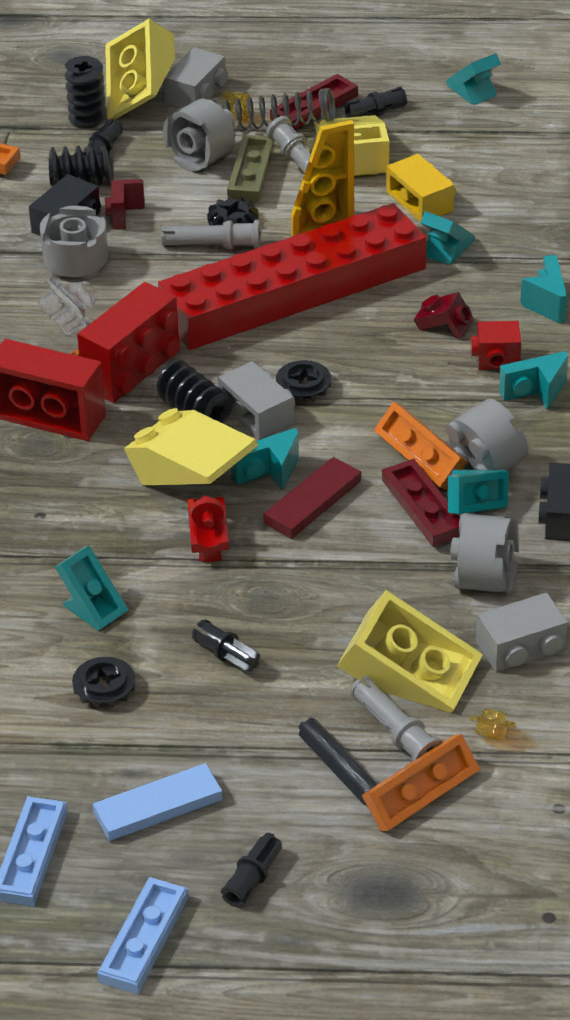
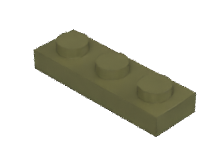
[227,135,274,202]

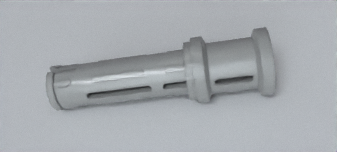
[266,116,312,173]
[161,220,262,250]
[350,676,442,762]

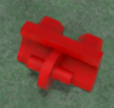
[187,496,229,562]

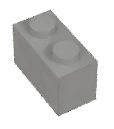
[163,47,228,108]
[218,361,295,440]
[476,592,568,672]

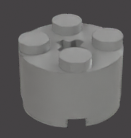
[163,98,235,172]
[40,206,109,279]
[445,399,528,470]
[450,514,519,593]

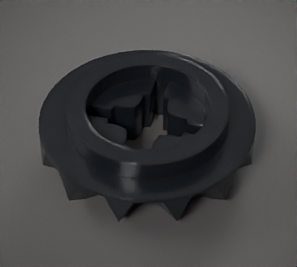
[207,197,259,225]
[276,360,331,402]
[72,657,135,709]

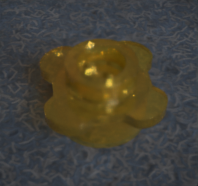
[221,91,251,122]
[470,709,517,740]

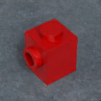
[470,320,521,370]

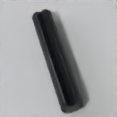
[299,718,378,806]

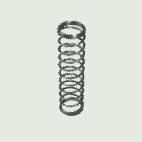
[213,88,335,132]

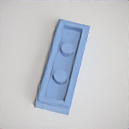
[93,763,223,841]
[0,796,68,907]
[97,877,189,994]

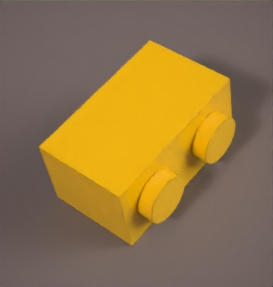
[386,154,456,222]

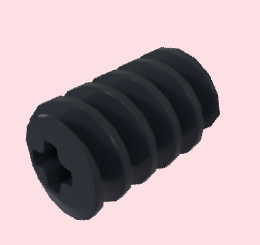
[65,56,107,127]
[49,145,114,186]
[156,360,233,423]

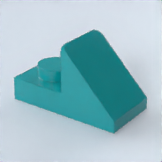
[446,53,501,105]
[420,211,475,264]
[520,255,567,323]
[499,351,568,409]
[231,428,299,490]
[447,470,509,514]
[55,545,128,631]

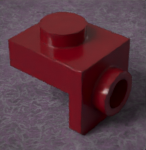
[105,179,145,229]
[414,292,474,339]

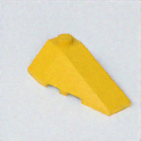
[291,120,354,237]

